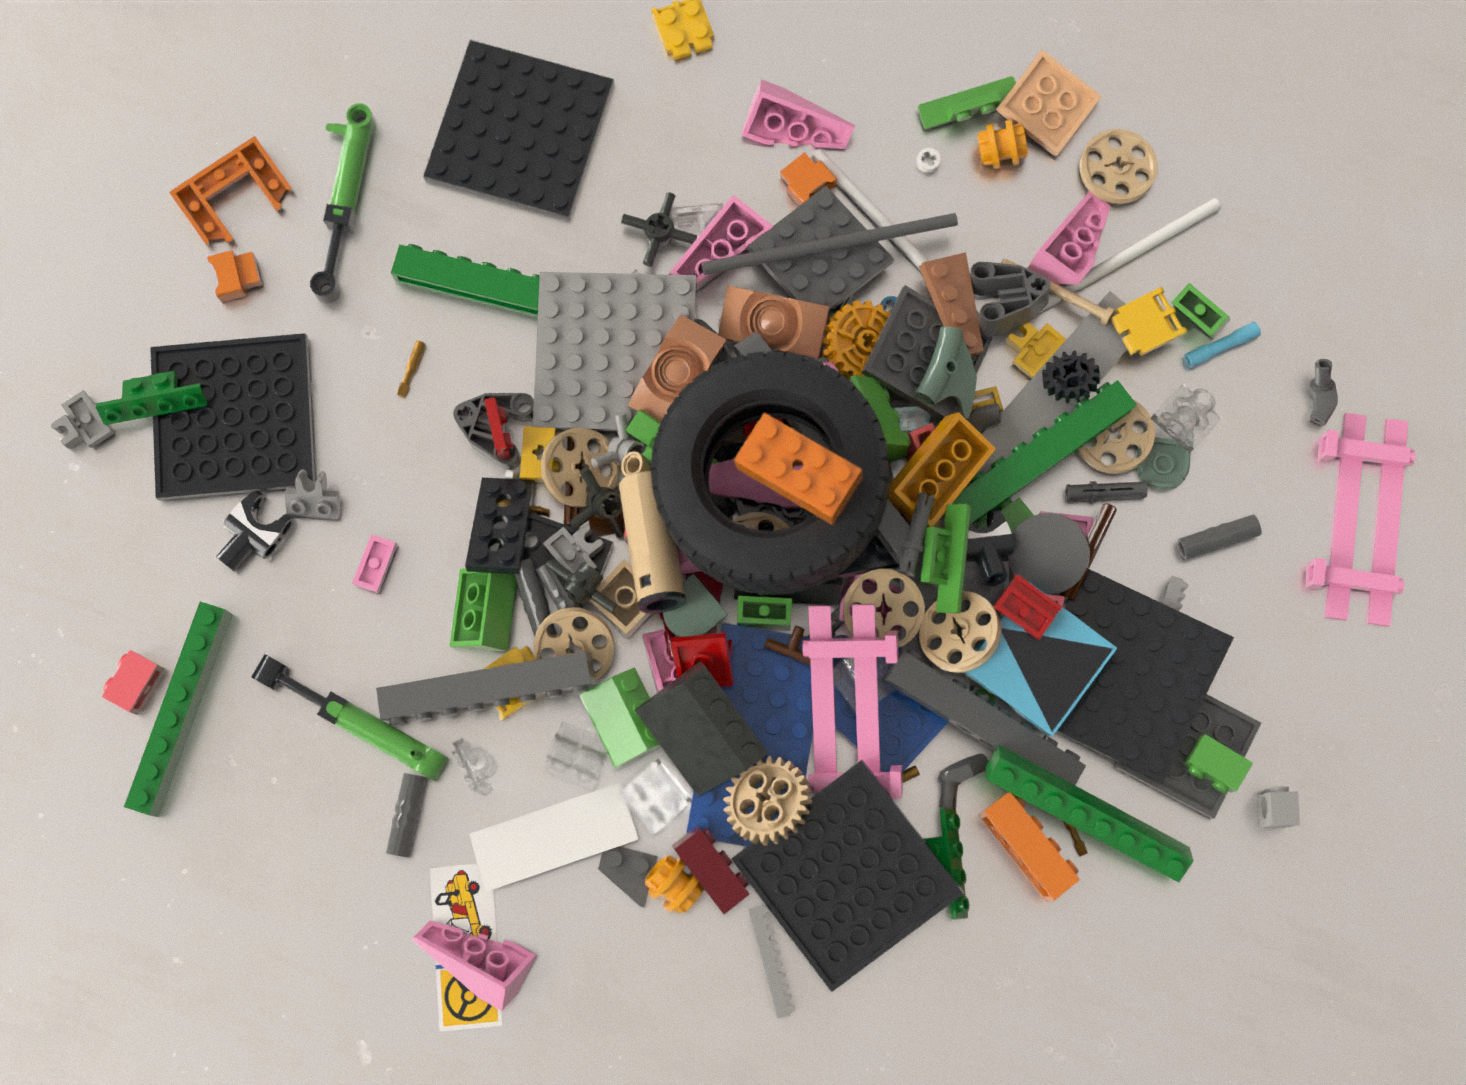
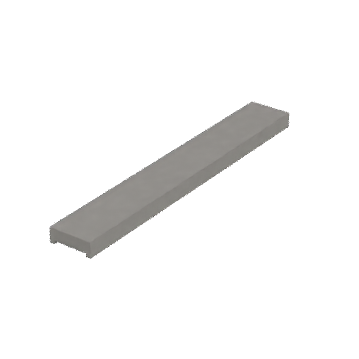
[888,291,1129,584]

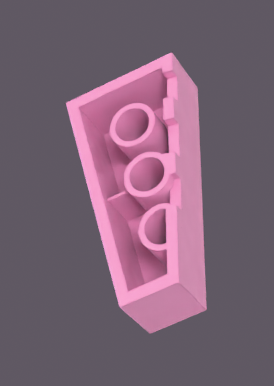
[669,195,774,291]

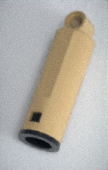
[619,451,686,613]

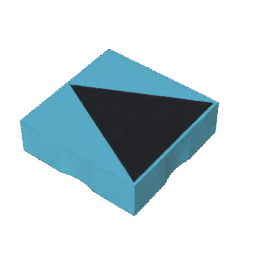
[963,582,1117,736]

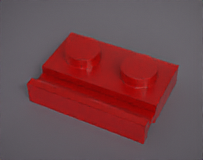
[484,397,513,459]
[993,575,1062,640]

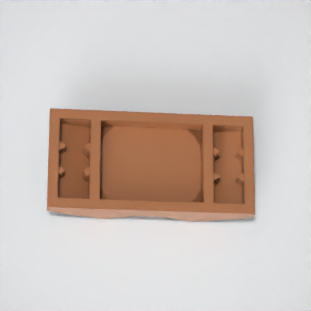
[718,285,830,358]
[628,315,727,422]

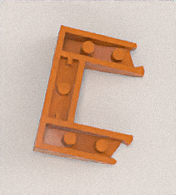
[169,136,292,246]

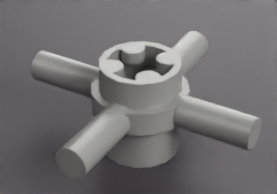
[591,412,647,477]

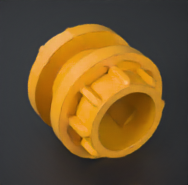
[977,120,1028,169]
[645,856,704,913]

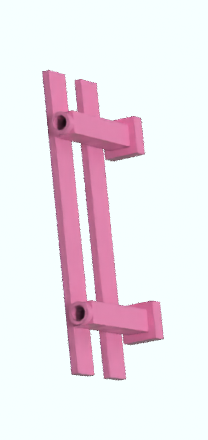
[1306,413,1416,627]
[803,604,903,799]

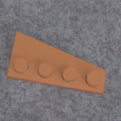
[919,252,984,357]

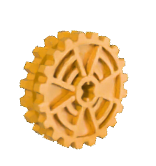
[821,300,890,381]

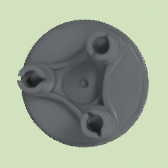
[1008,513,1090,594]

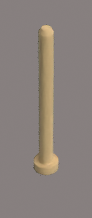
[1001,259,1115,326]

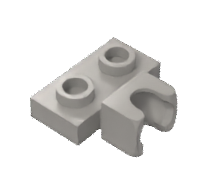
[51,390,114,449]
[284,469,341,519]
[543,524,605,573]

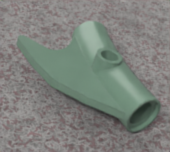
[915,326,977,419]

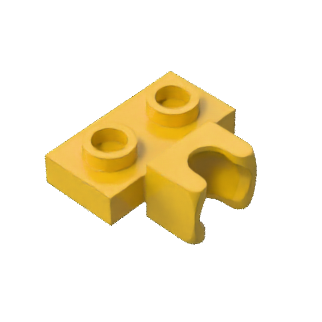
[1006,323,1067,379]

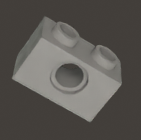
[1257,786,1300,828]

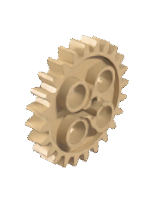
[723,756,812,846]

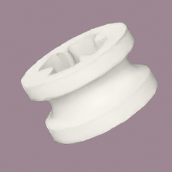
[916,147,940,173]

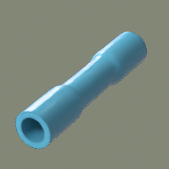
[1184,322,1261,368]

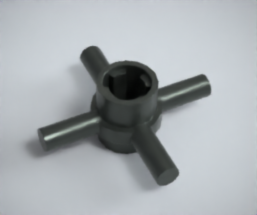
[621,192,698,267]
[569,467,625,538]
[546,558,617,613]

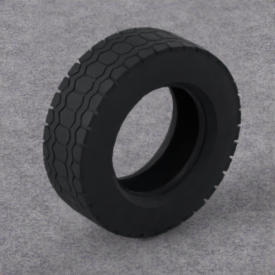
[651,351,890,595]

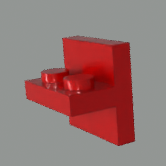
[671,632,734,687]

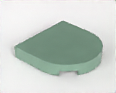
[1136,437,1192,491]
[663,574,728,637]

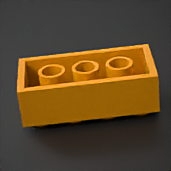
[888,412,996,527]

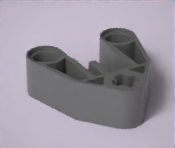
[970,261,1050,337]
[453,393,534,470]

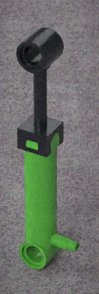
[310,103,376,304]
[251,654,448,781]

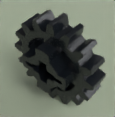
[1042,351,1100,403]

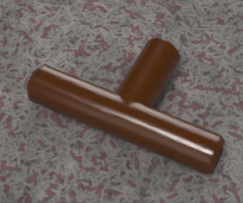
[764,626,811,666]

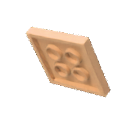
[996,50,1102,157]

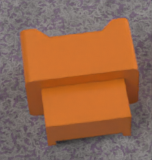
[780,152,837,206]
[207,250,262,303]

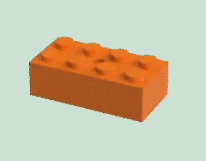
[734,413,863,525]
[978,792,1080,902]

